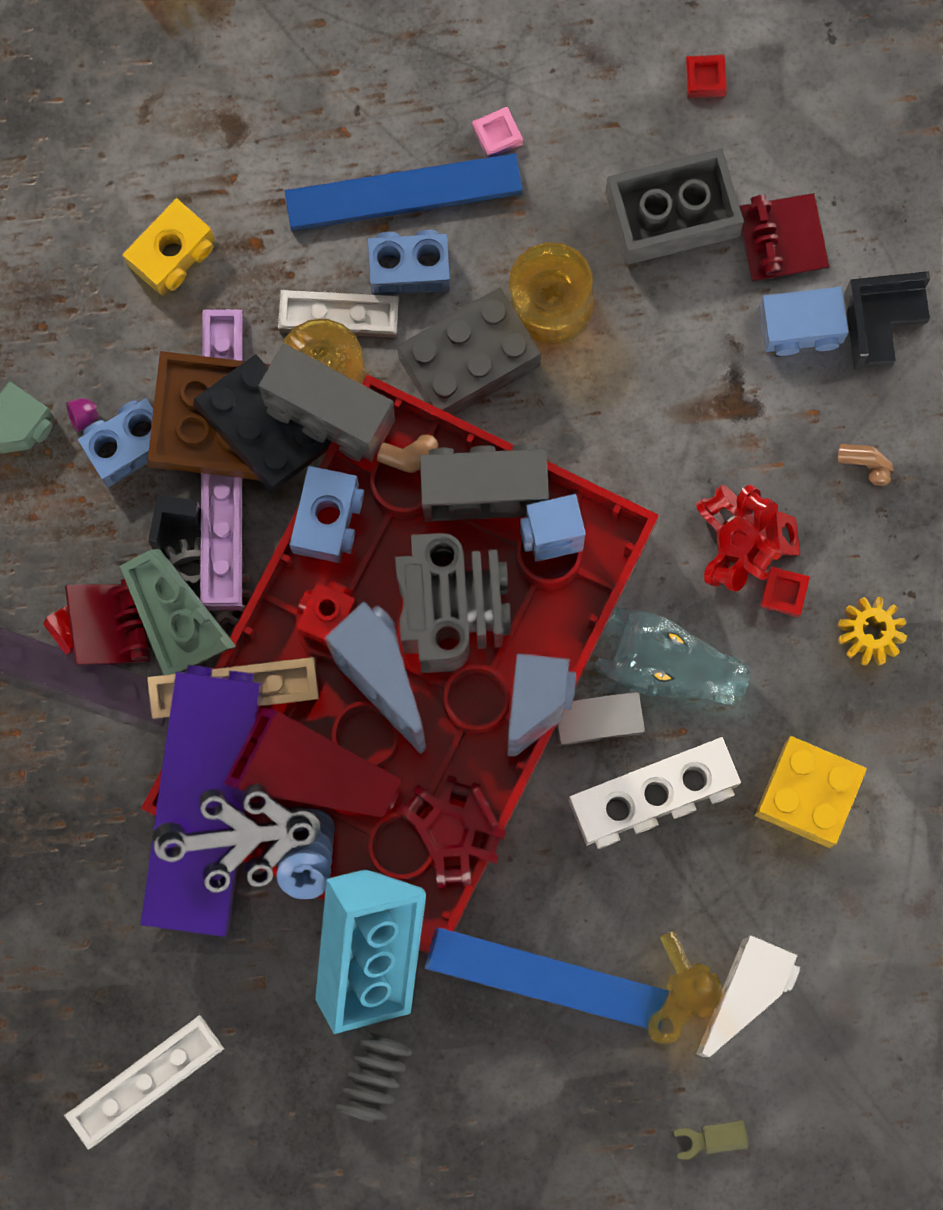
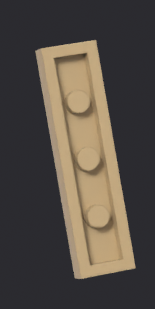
[147,657,319,719]

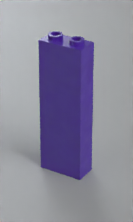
[140,665,263,937]

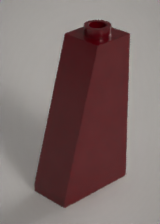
[223,708,402,818]

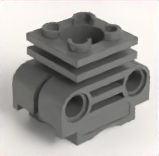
[396,533,511,673]

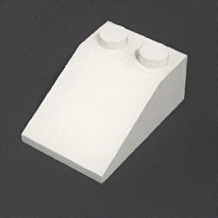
[696,935,800,1057]

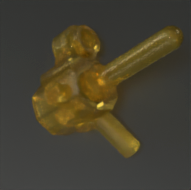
[647,930,722,1045]

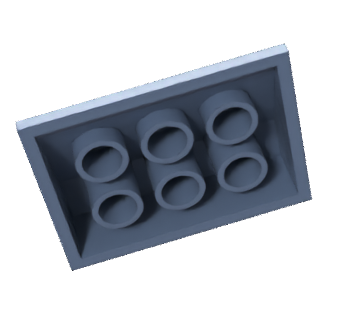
[325,602,427,754]

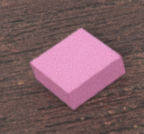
[472,107,523,158]

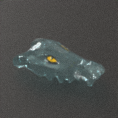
[594,607,751,706]

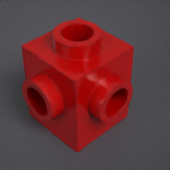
[297,581,357,647]

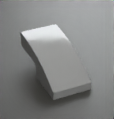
[556,692,645,745]

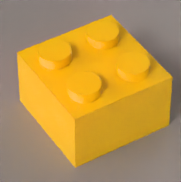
[755,736,867,848]

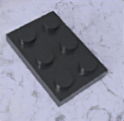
[193,354,332,493]

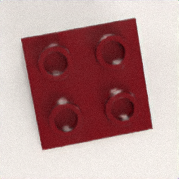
[739,193,830,281]
[65,579,150,665]

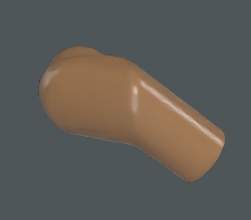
[377,434,438,473]
[838,443,894,486]

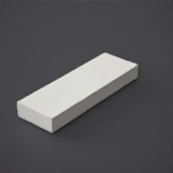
[278,290,399,338]

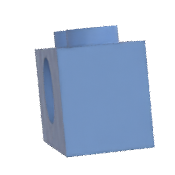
[290,466,364,563]

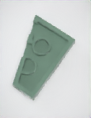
[120,549,236,675]

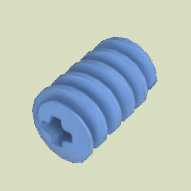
[276,808,335,899]

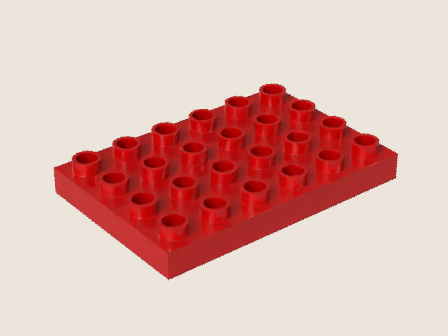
[141,374,659,954]

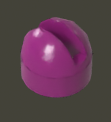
[66,398,98,432]

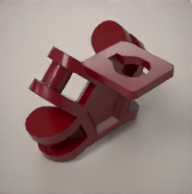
[396,775,507,889]

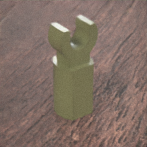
[672,1120,748,1160]

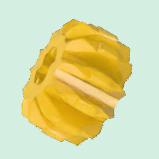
[837,597,907,666]

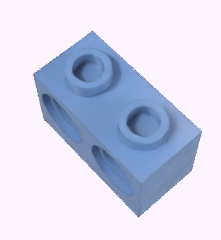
[368,230,450,295]
[77,398,153,488]
[520,494,586,562]

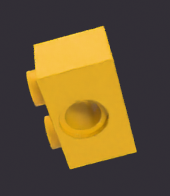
[122,198,215,296]

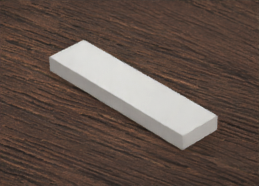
[64,1015,225,1150]

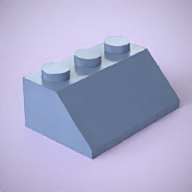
[508,654,576,756]

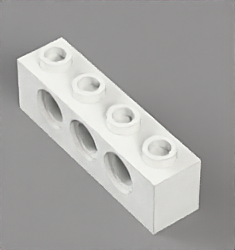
[568,737,741,849]

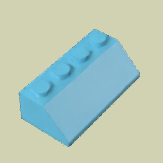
[315,870,426,1034]

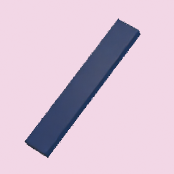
[284,153,523,232]
[424,927,669,1031]

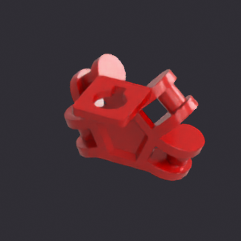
[696,484,800,592]

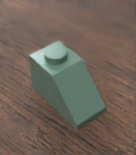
[0,381,55,454]

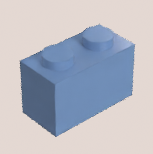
[759,286,848,356]

